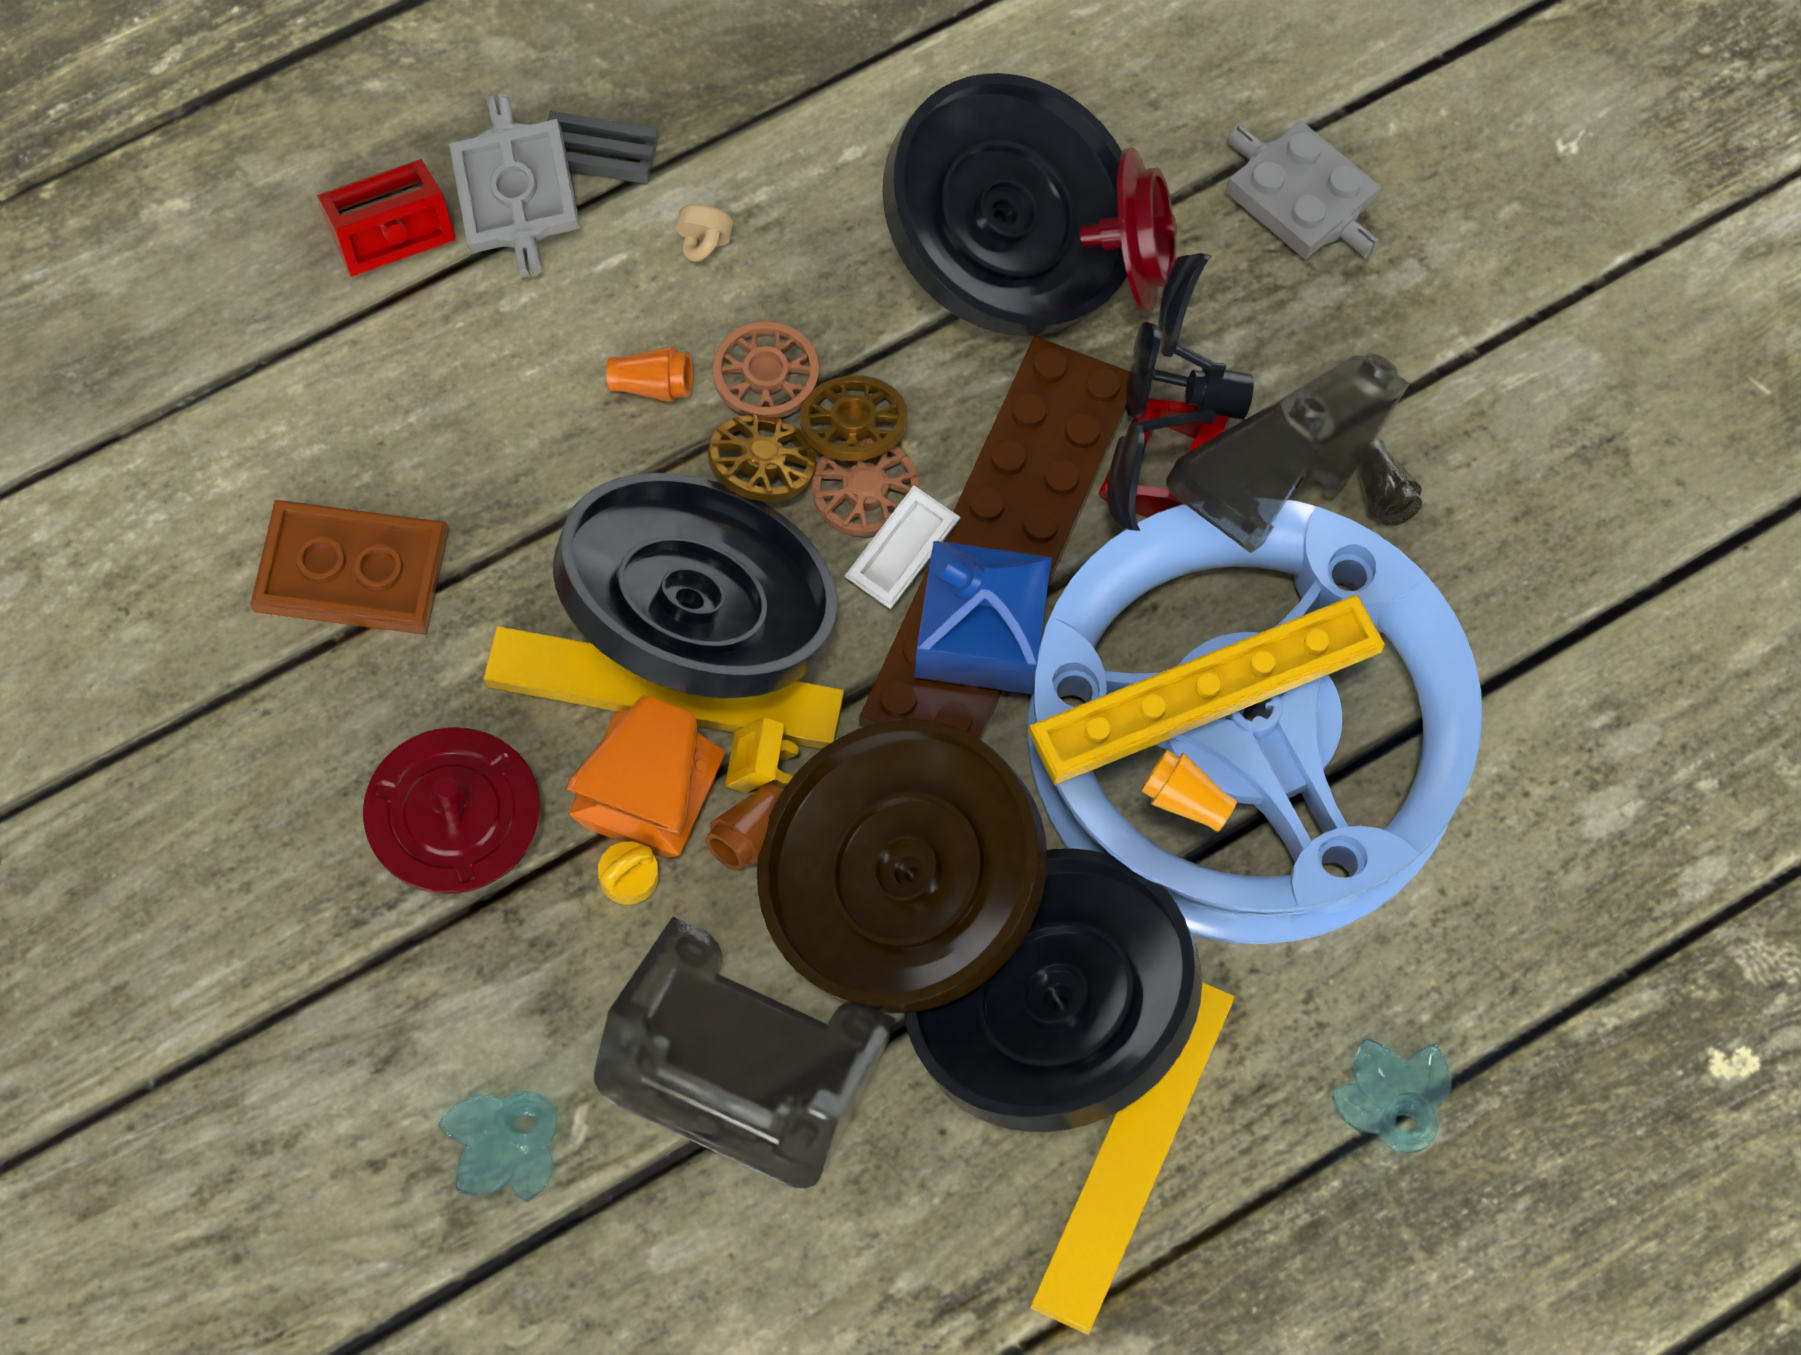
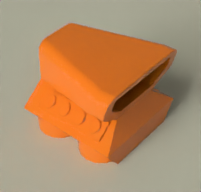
[565,695,726,858]

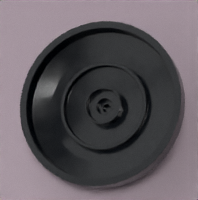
[882,73,1127,336]
[553,473,837,698]
[904,848,1202,1132]

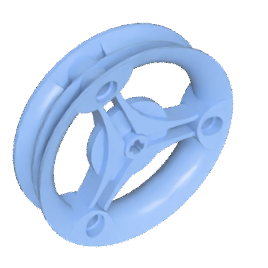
[1028,496,1482,944]

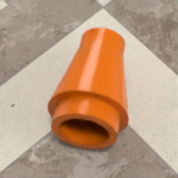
[606,346,693,403]

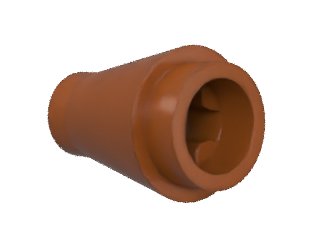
[705,783,782,870]

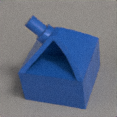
[914,541,1052,694]

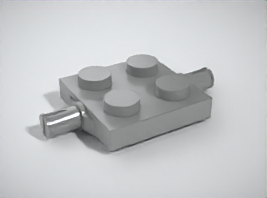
[449,94,581,277]
[1225,120,1382,260]

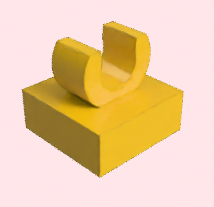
[725,717,799,794]

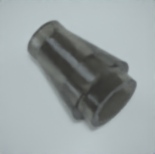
[1353,439,1422,526]

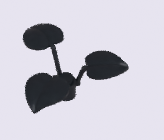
[1107,253,1254,531]

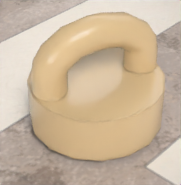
[676,204,733,262]

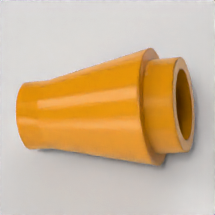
[1141,749,1237,832]

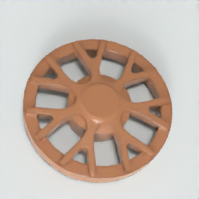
[713,321,819,419]
[812,437,919,537]

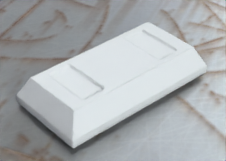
[844,485,961,610]

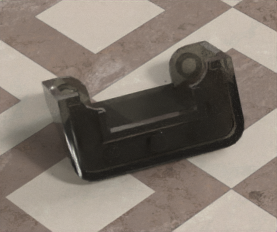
[1166,353,1410,553]
[594,916,896,1188]

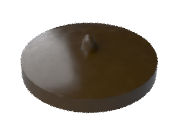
[757,719,1047,1013]

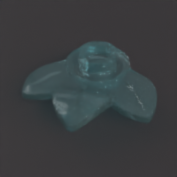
[1331,1038,1451,1154]
[438,1091,558,1202]

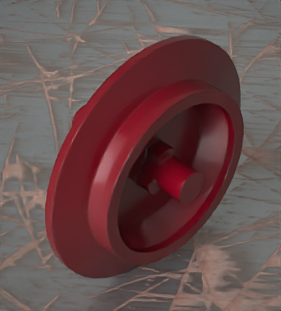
[1080,147,1177,312]
[363,727,540,894]

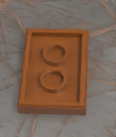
[250,500,449,635]

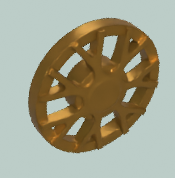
[800,375,907,461]
[708,414,816,502]

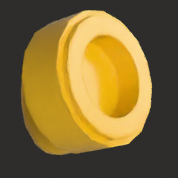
[598,841,659,905]

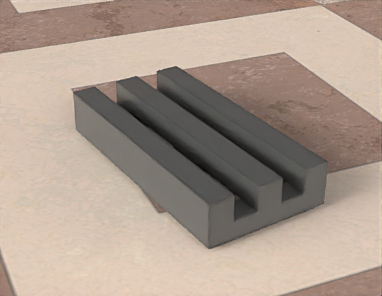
[548,111,658,184]

